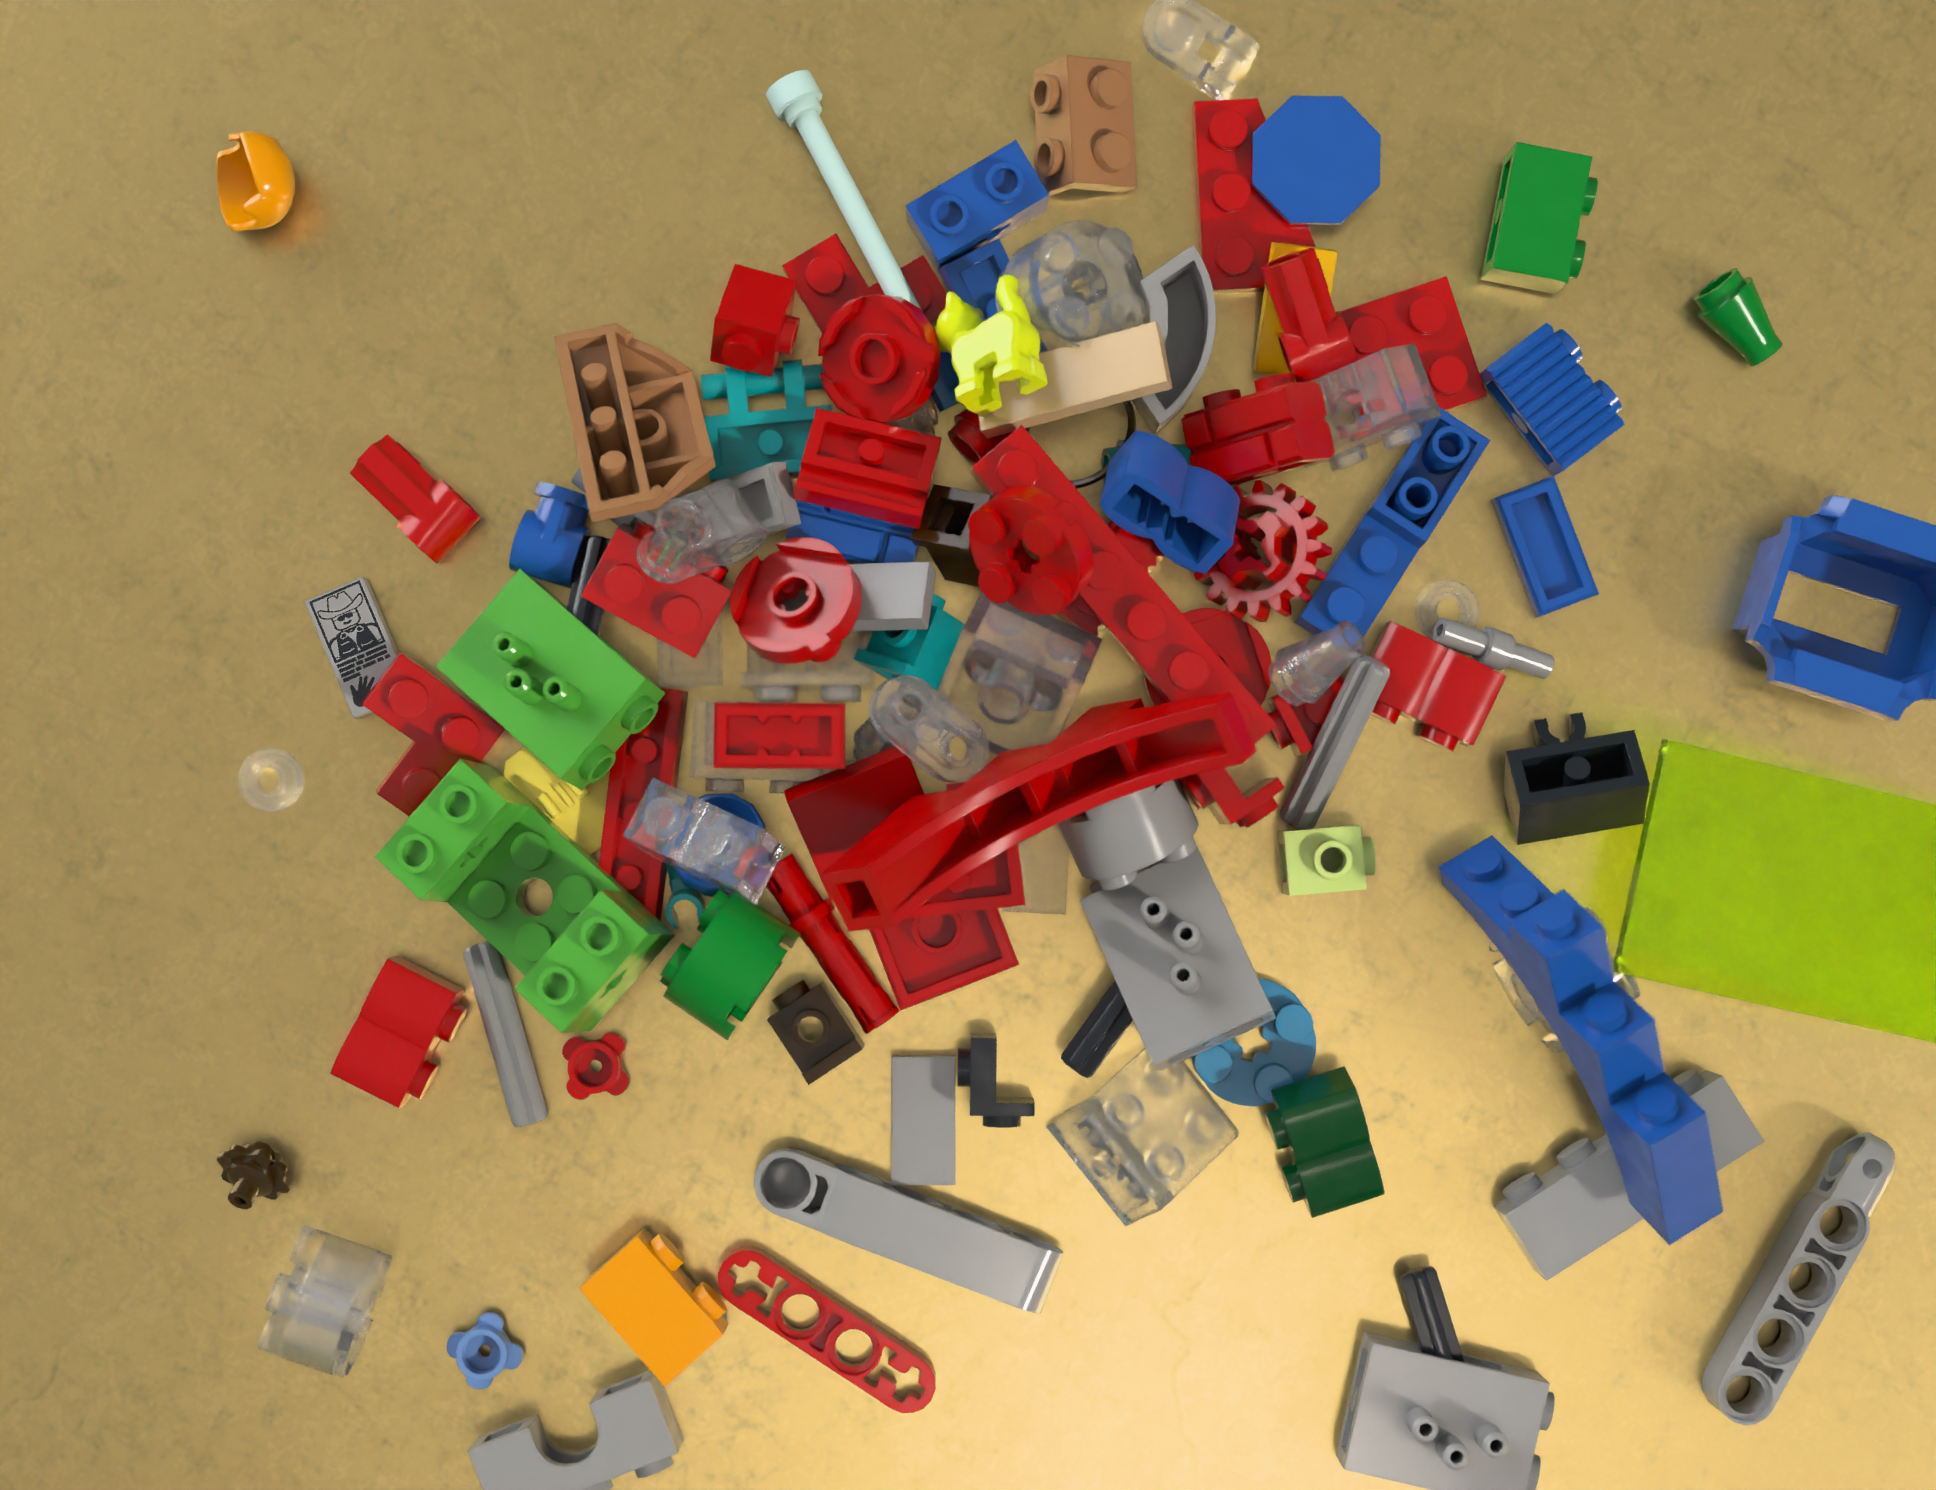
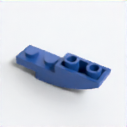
[1294,406,1490,657]

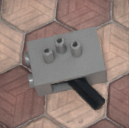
[1061,847,1277,1078]
[1336,1266,1555,1490]

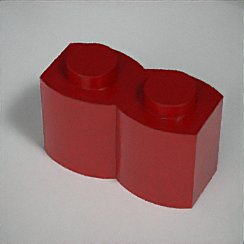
[1370,621,1507,752]
[330,955,467,1108]

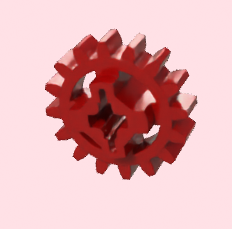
[1194,480,1332,622]

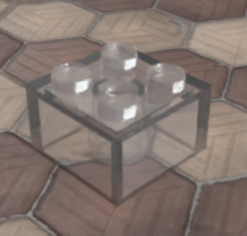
[924,591,1102,755]

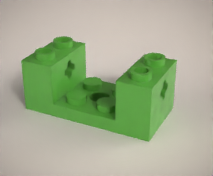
[375,759,675,1033]

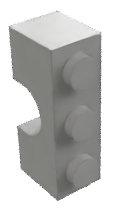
[468,1371,684,1490]

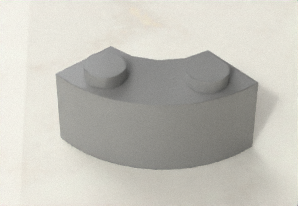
[1132,244,1216,434]

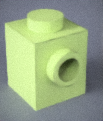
[1277,825,1375,896]

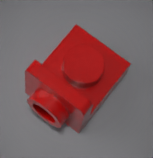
[1266,664,1344,756]

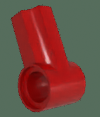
[1260,248,1358,382]
[350,434,482,563]

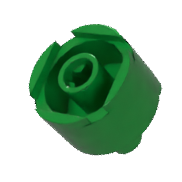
[660,890,801,1041]

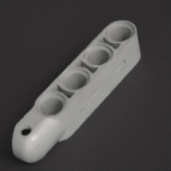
[1702,1132,1895,1425]
[754,1148,1064,1314]

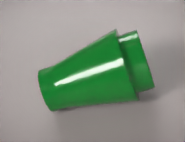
[1694,268,1783,366]

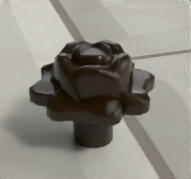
[217,1141,292,1209]

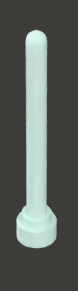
[766,70,923,312]

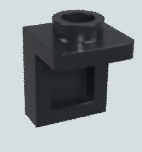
[958,1033,1035,1128]

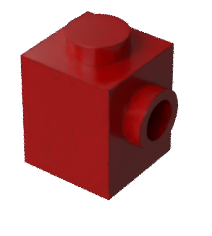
[710,264,800,377]

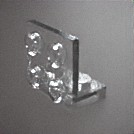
[740,631,875,703]
[1046,1048,1239,1227]

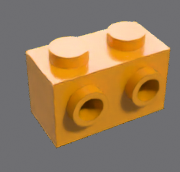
[579,1228,729,1387]

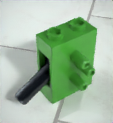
[436,535,666,791]

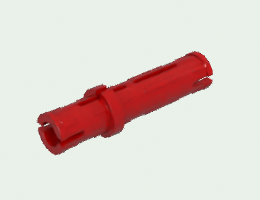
[758,853,899,1034]

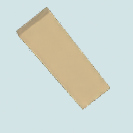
[978,321,1173,438]

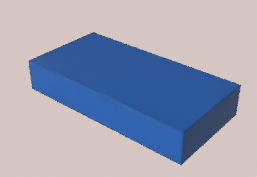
[1490,476,1599,618]

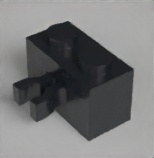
[1503,712,1650,845]

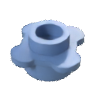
[447,1312,523,1389]

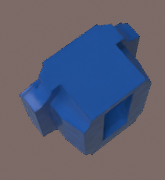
[1732,495,1936,722]

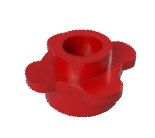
[562,1032,630,1100]

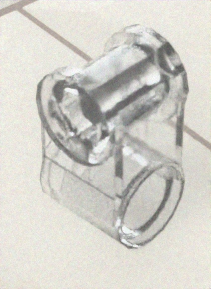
[637,479,768,584]

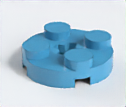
[1190,978,1316,1106]

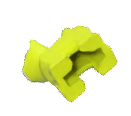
[935,275,1048,416]

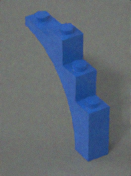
[1438,836,1723,1245]

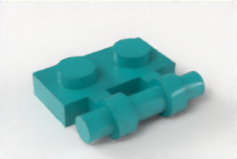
[701,359,832,483]

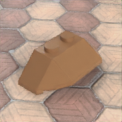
[554,323,716,523]

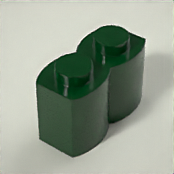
[1265,1066,1385,1218]

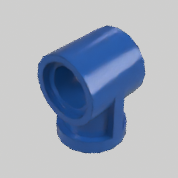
[509,481,591,589]

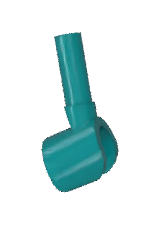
[665,840,705,929]

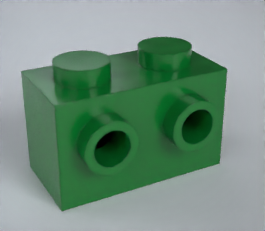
[1481,142,1598,294]

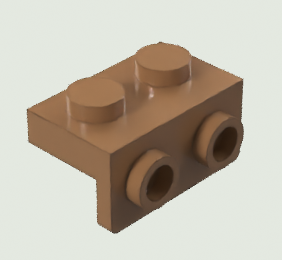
[1031,55,1137,195]

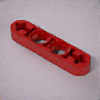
[718,1246,936,1413]

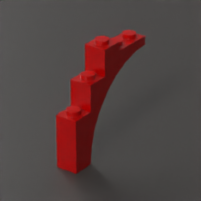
[820,692,1257,932]

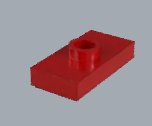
[713,702,846,769]

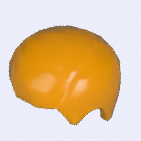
[216,130,295,232]

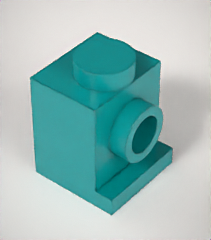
[853,594,964,694]

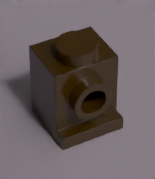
[910,484,993,587]
[767,979,865,1085]

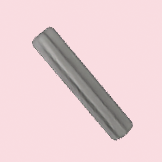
[1280,655,1390,830]
[463,941,547,1127]

